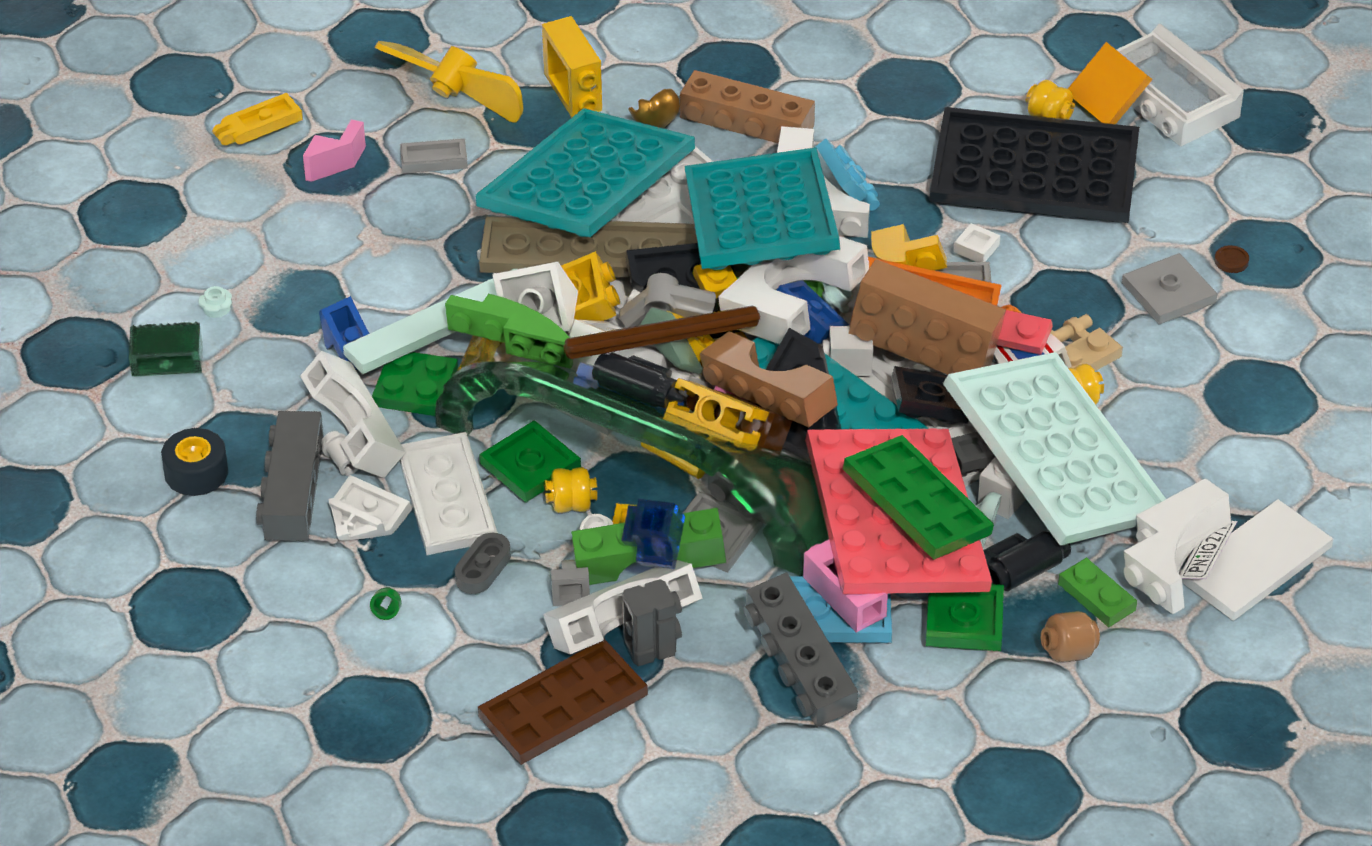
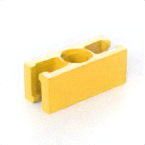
[666,378,769,446]

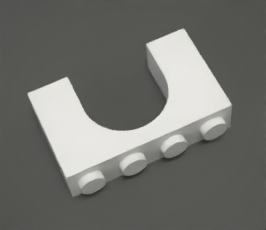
[718,236,869,344]

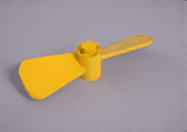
[375,41,523,122]

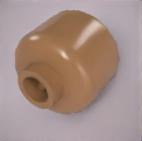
[1040,611,1100,662]

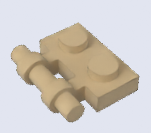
[1050,314,1123,371]

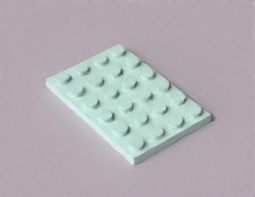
[943,352,1166,546]

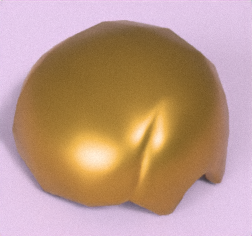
[628,89,680,128]

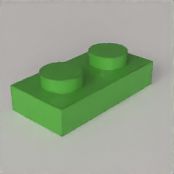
[1058,557,1137,628]

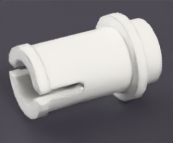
[321,431,358,476]

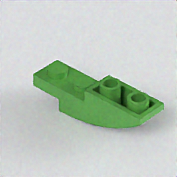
[445,293,573,369]

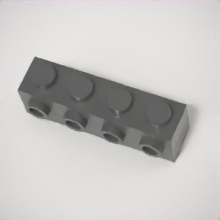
[256,411,324,541]
[743,572,858,728]

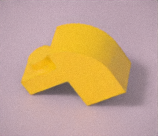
[871,224,947,271]

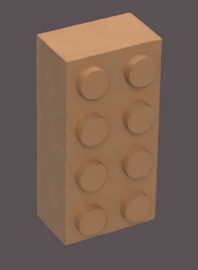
[848,259,1006,375]

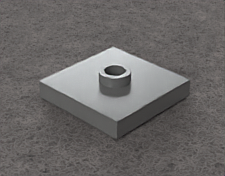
[1122,253,1218,324]

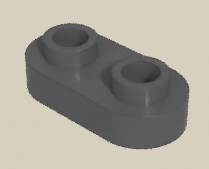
[455,532,511,594]

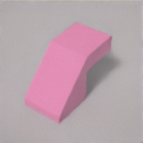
[303,119,366,182]

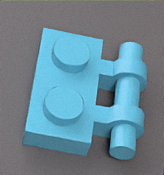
[816,138,880,211]

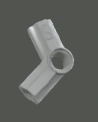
[619,273,716,328]

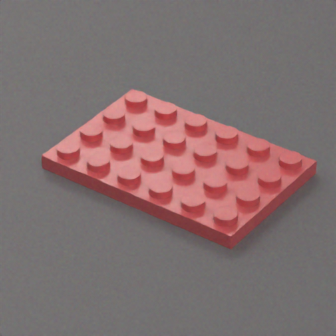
[805,428,992,594]

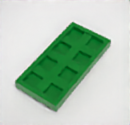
[843,435,994,560]

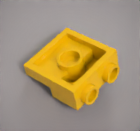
[561,251,620,323]

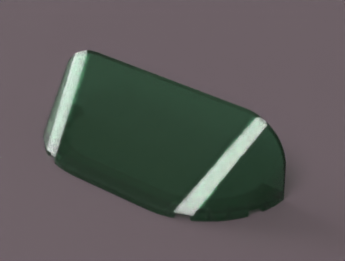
[435,360,829,576]

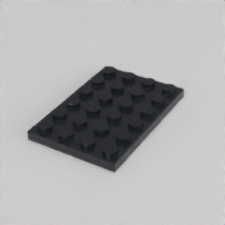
[929,107,1140,223]

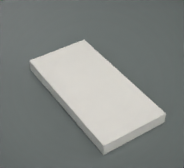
[399,432,498,555]
[1179,499,1333,621]

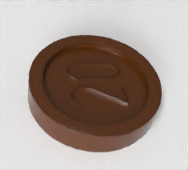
[1215,245,1249,273]

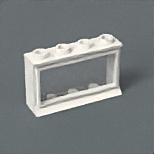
[1116,23,1244,147]

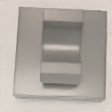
[551,560,590,606]

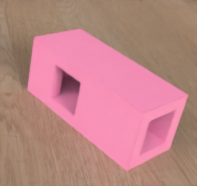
[803,540,888,633]

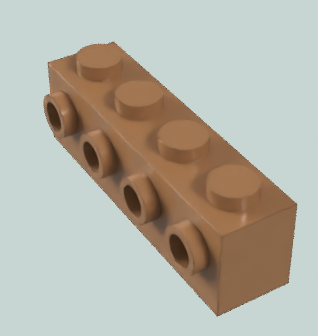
[680,70,815,144]

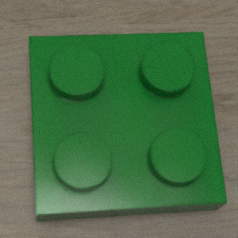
[372,352,458,417]
[479,420,581,502]
[926,584,1004,651]

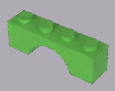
[571,508,726,585]

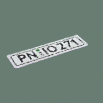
[1180,521,1237,579]

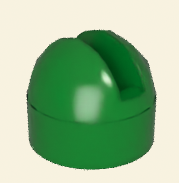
[370,587,402,620]

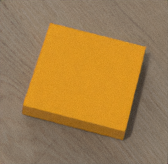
[1068,42,1153,124]

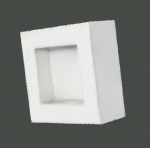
[954,223,1000,262]

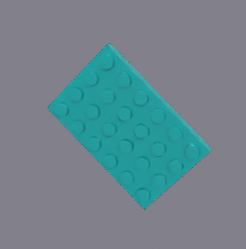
[476,108,695,237]
[685,147,840,270]

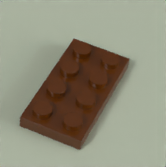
[478,639,648,765]

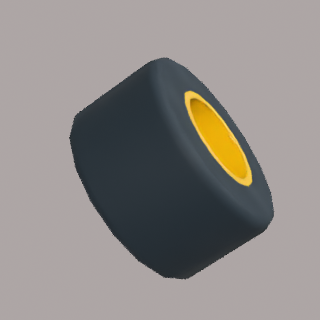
[161,428,229,496]

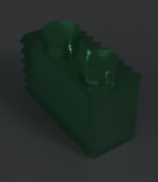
[129,321,203,376]

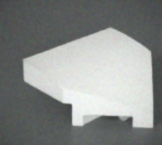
[328,475,412,540]

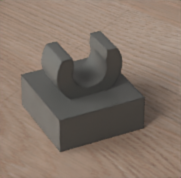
[951,432,996,477]

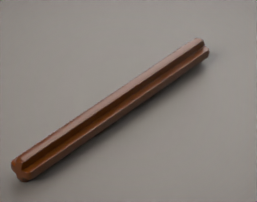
[563,305,760,359]

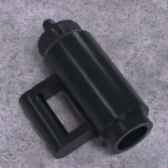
[592,352,685,408]
[983,531,1071,591]

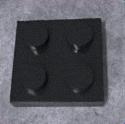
[891,366,969,424]

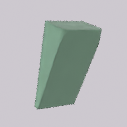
[640,308,703,374]

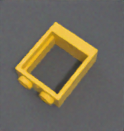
[542,16,602,118]

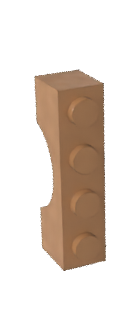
[700,331,838,427]

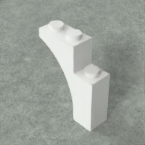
[777,126,870,238]
[1124,478,1231,614]

